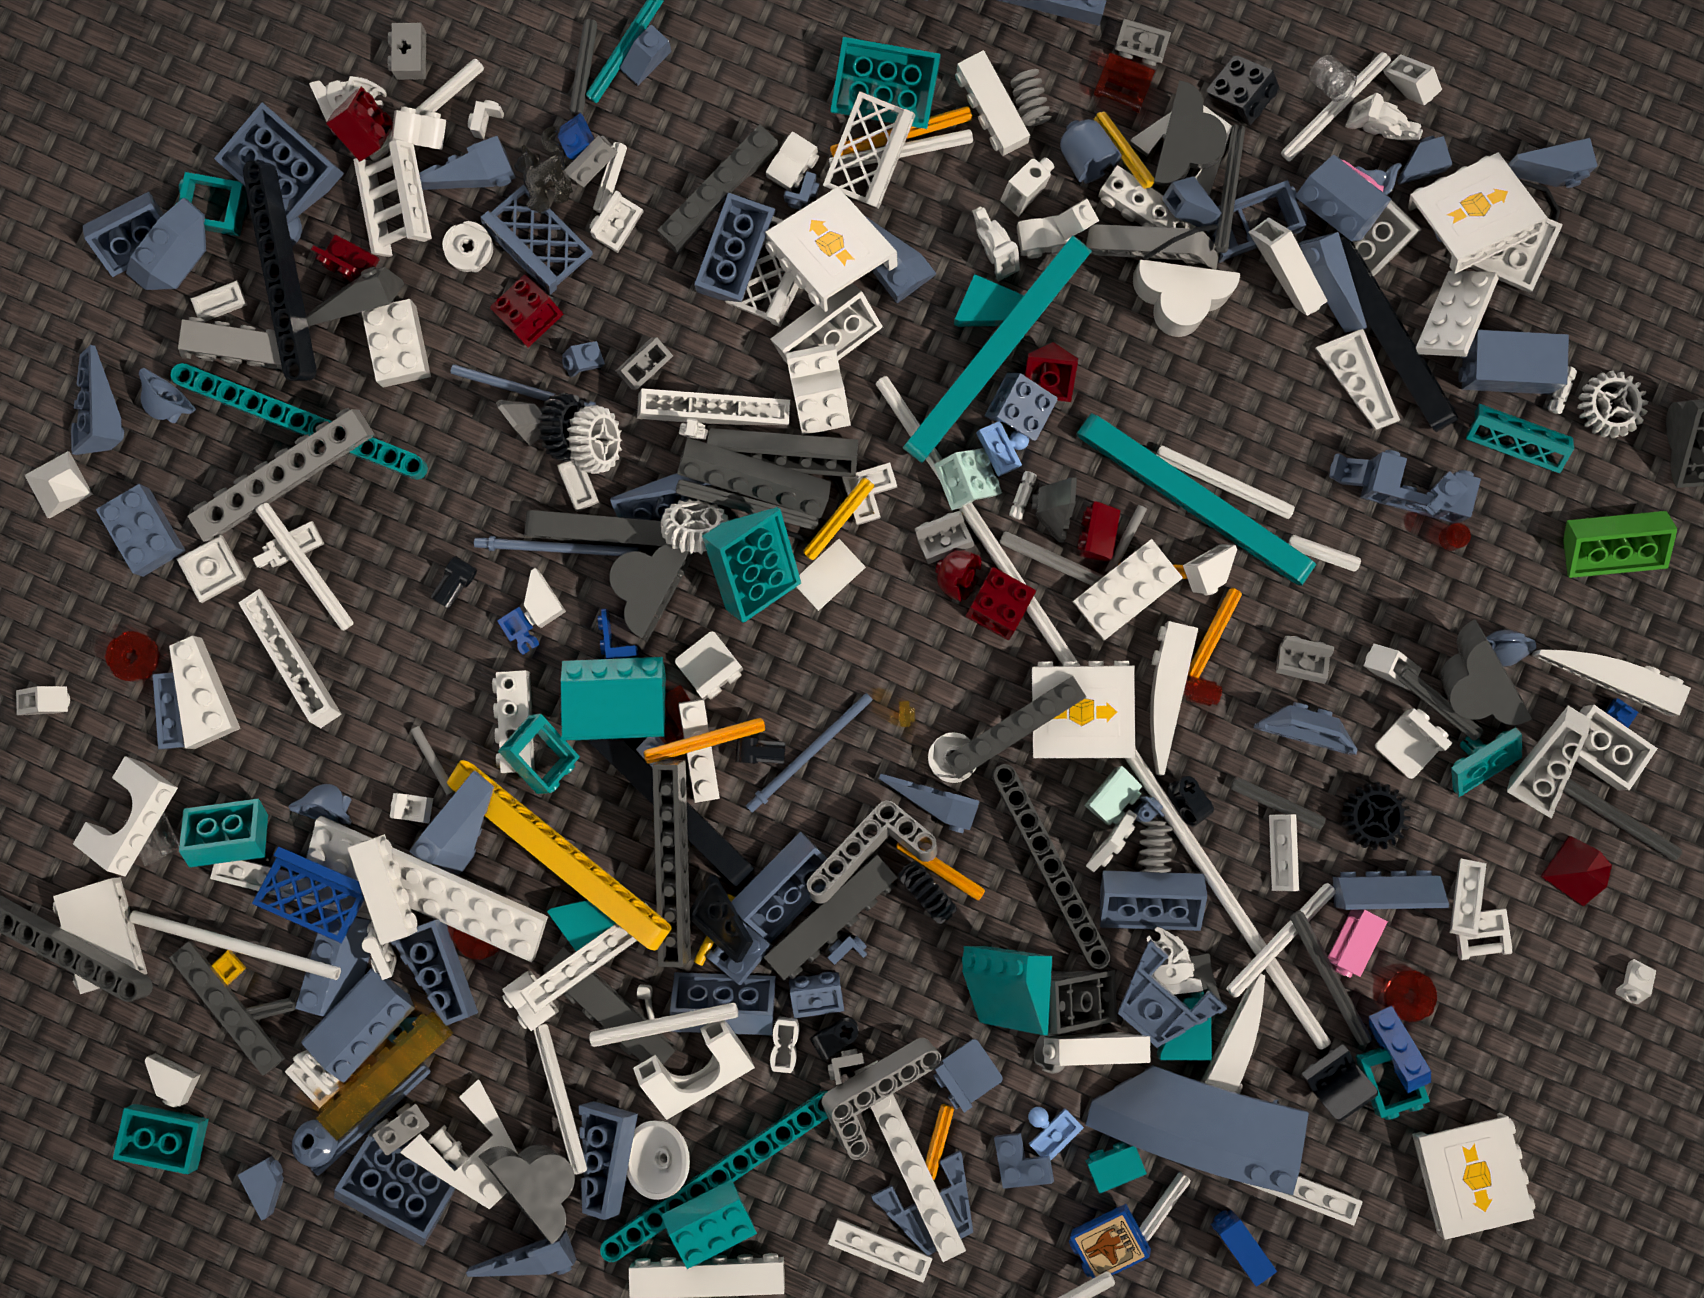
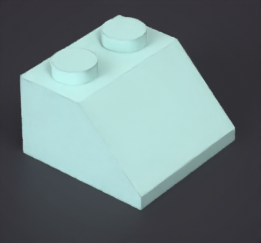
[1084,766,1142,825]

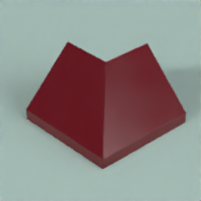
[1025,342,1078,402]
[1540,836,1612,906]

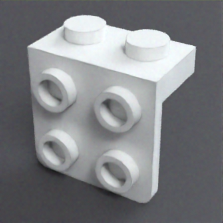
[675,632,743,700]
[1375,708,1452,779]
[285,1050,344,1108]

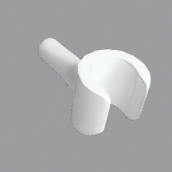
[637,984,655,1020]

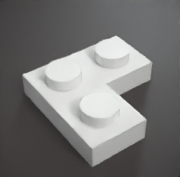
[842,463,897,525]
[1086,810,1137,872]

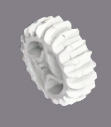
[1577,371,1649,438]
[566,405,623,474]
[661,499,729,555]

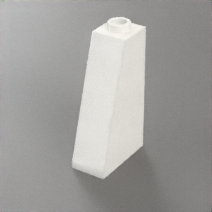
[1249,218,1327,316]
[1043,1032,1150,1066]

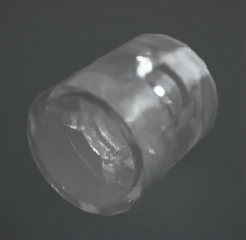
[1309,55,1357,102]

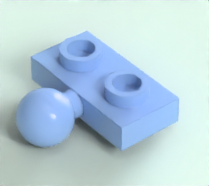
[976,421,1029,477]
[1028,1107,1084,1161]

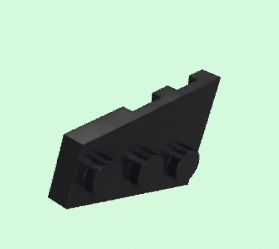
[690,875,753,963]

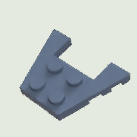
[1118,939,1227,1048]
[871,1150,973,1256]

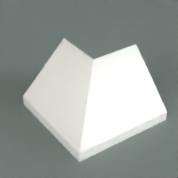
[25,451,93,518]

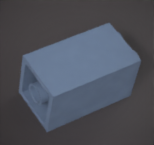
[1458,330,1569,394]

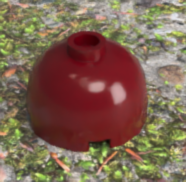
[935,550,981,602]

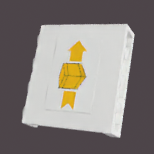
[1408,152,1547,274]
[765,187,897,312]
[1032,661,1136,758]
[1412,1113,1535,1240]

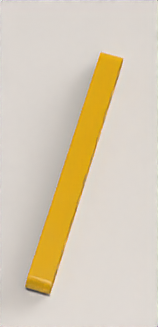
[447,760,672,951]

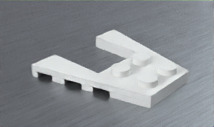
[400,1080,518,1209]

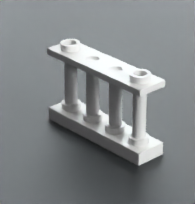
[353,139,432,257]

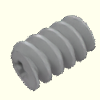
[1010,69,1052,126]
[1139,821,1173,873]

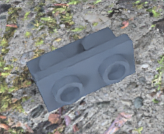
[789,972,844,1018]

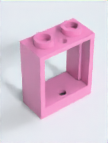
[1328,909,1388,978]

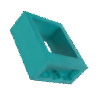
[175,172,248,237]
[498,714,580,794]
[1355,1047,1430,1120]

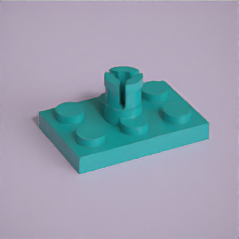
[1451,727,1522,797]

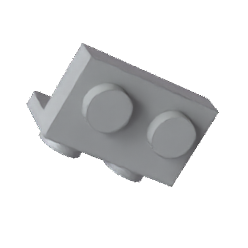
[1115,18,1171,66]
[564,135,618,187]
[914,511,974,564]
[1276,636,1334,684]
[828,1049,865,1085]
[372,1103,429,1155]

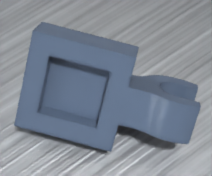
[1424,471,1469,516]

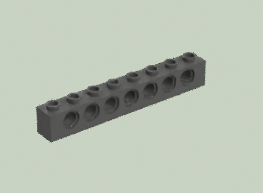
[653,760,691,967]

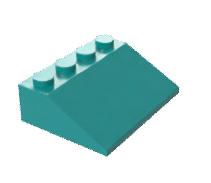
[830,37,941,129]
[702,507,801,623]
[561,657,666,741]
[962,946,1052,1035]

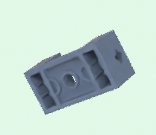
[1360,450,1481,524]

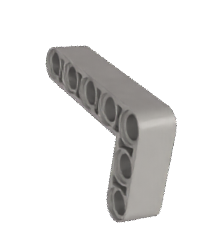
[1086,224,1220,270]
[807,801,937,904]
[822,1038,941,1160]

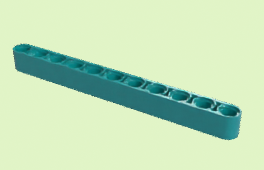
[903,235,1092,463]
[171,363,428,480]
[1077,413,1316,586]
[600,1090,828,1262]

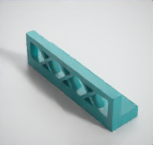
[1466,403,1574,473]

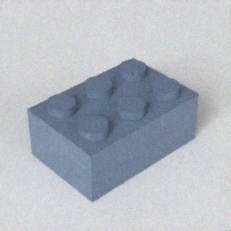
[96,484,186,577]

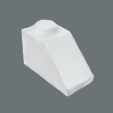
[1383,55,1442,105]
[1053,198,1099,240]
[1183,544,1237,595]
[524,568,566,628]
[1364,644,1422,691]
[16,686,70,715]
[145,1053,200,1107]

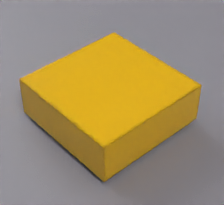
[212,950,246,985]

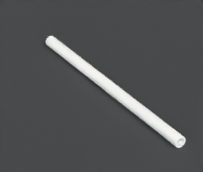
[130,910,341,980]

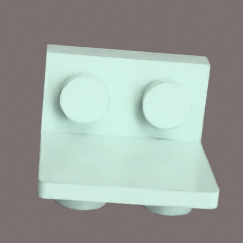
[934,448,1002,510]

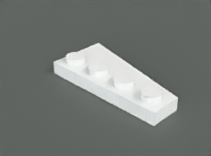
[1315,329,1400,431]

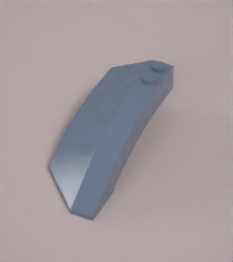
[1085,1065,1309,1195]

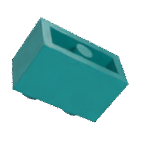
[1085,1141,1147,1194]

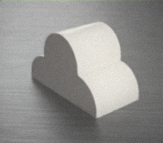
[1133,260,1240,337]

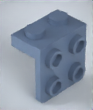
[933,1039,1003,1113]

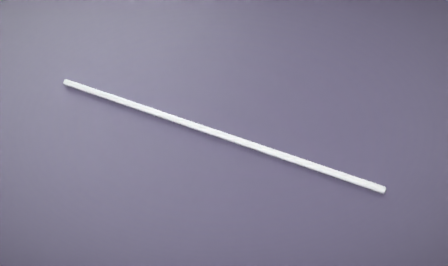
[876,376,1331,1050]

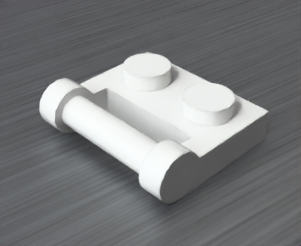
[1456,908,1512,960]
[362,921,398,980]

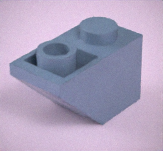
[1162,176,1221,227]

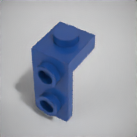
[598,609,639,659]

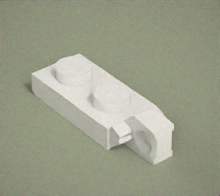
[679,418,709,441]
[253,521,324,568]

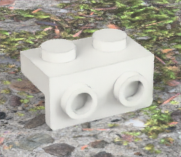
[590,190,644,253]

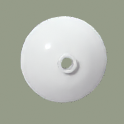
[627,1120,690,1199]

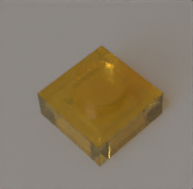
[899,701,915,728]

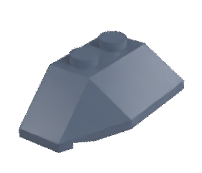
[126,198,206,290]
[1253,702,1357,755]

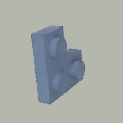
[994,1133,1054,1189]

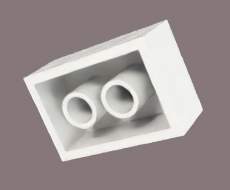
[362,299,431,387]
[1576,705,1658,790]

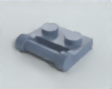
[706,918,773,985]

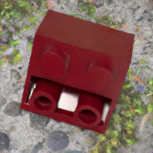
[326,86,393,162]
[1077,501,1121,562]

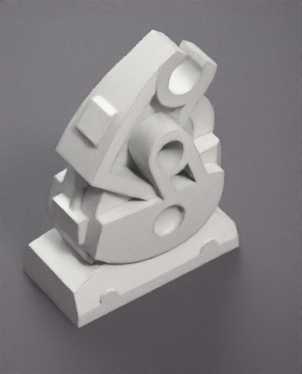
[309,76,387,135]
[1345,93,1423,140]
[972,206,1020,281]
[1146,927,1203,995]

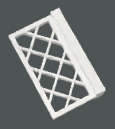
[823,91,916,209]
[725,216,799,327]

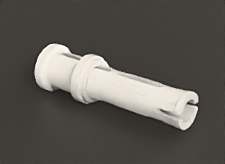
[427,1125,469,1168]

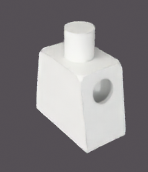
[1000,157,1054,217]

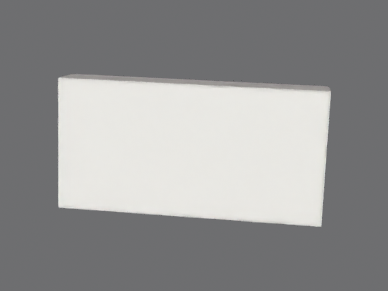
[190,281,247,322]
[557,460,599,512]

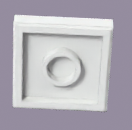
[177,535,246,603]

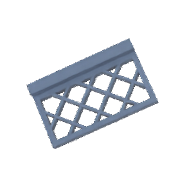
[481,184,593,295]

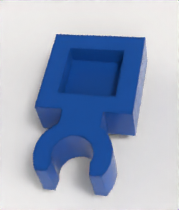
[497,607,539,654]

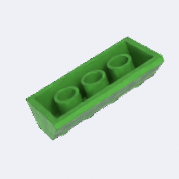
[1563,511,1677,578]

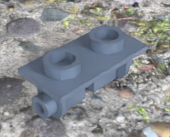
[1133,796,1164,822]

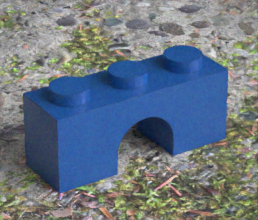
[1369,1006,1431,1093]

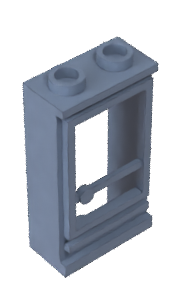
[1206,180,1307,263]

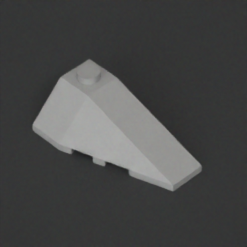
[496,400,542,446]

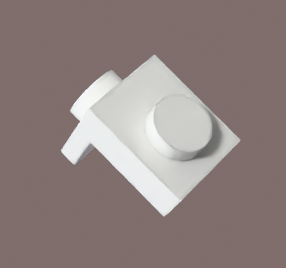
[468,100,504,139]
[390,793,433,823]
[1615,959,1656,1004]

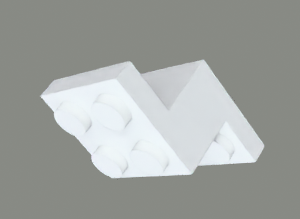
[786,343,851,435]

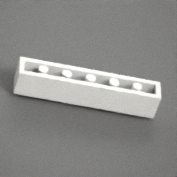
[629,1253,785,1298]

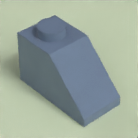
[620,25,672,86]
[1397,136,1452,185]
[238,1156,284,1221]

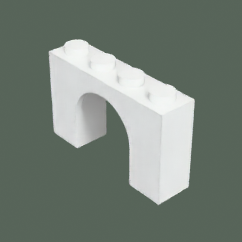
[73,756,178,876]
[633,1020,755,1120]

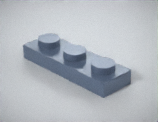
[153,673,185,750]

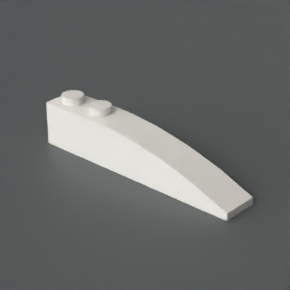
[637,389,790,425]
[239,589,341,728]
[1150,621,1198,776]
[1531,650,1691,717]
[1201,973,1265,1094]

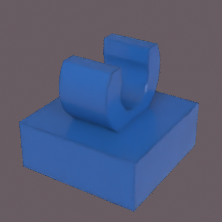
[1605,698,1639,728]

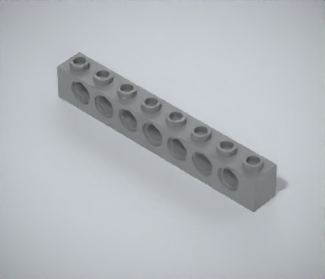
[188,408,375,542]

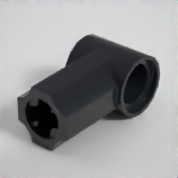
[431,556,478,609]
[735,737,786,764]

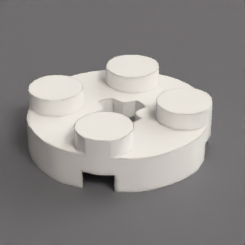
[442,221,493,272]
[928,732,977,783]

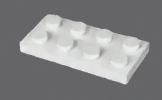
[1416,271,1499,357]
[1072,539,1183,641]

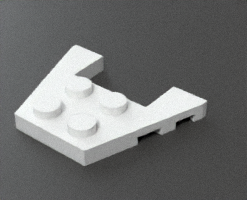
[1129,106,1232,195]

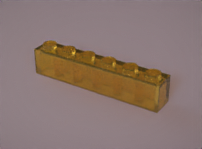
[316,1011,454,1141]

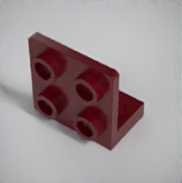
[311,234,380,282]
[490,275,564,348]
[965,567,1036,641]

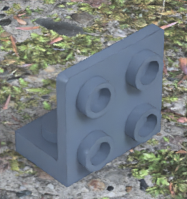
[985,373,1058,441]

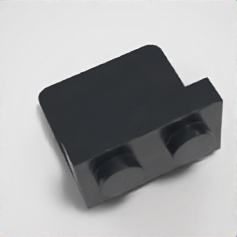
[1207,56,1280,126]
[1302,1044,1378,1122]

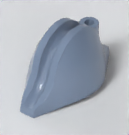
[139,368,196,423]
[1486,630,1537,666]
[289,784,352,825]

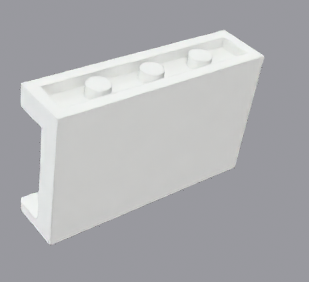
[53,877,148,994]

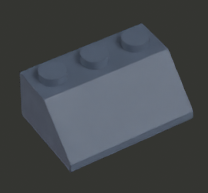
[1295,155,1392,241]
[83,192,164,277]

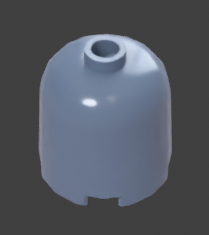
[1060,119,1122,184]

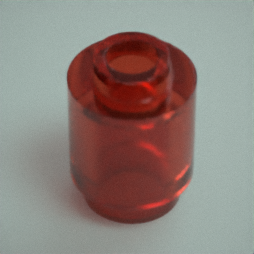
[1439,523,1471,551]
[1183,676,1222,706]

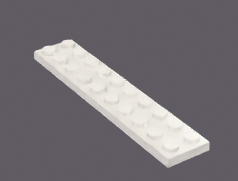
[306,816,548,962]

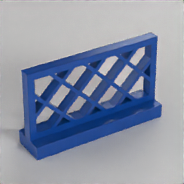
[252,847,365,944]

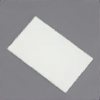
[797,539,866,611]

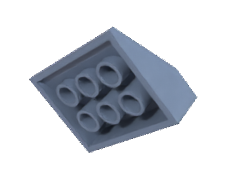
[214,102,344,224]
[334,1123,457,1247]

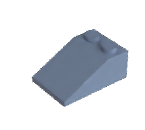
[1508,138,1598,188]

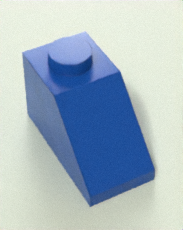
[558,113,594,161]

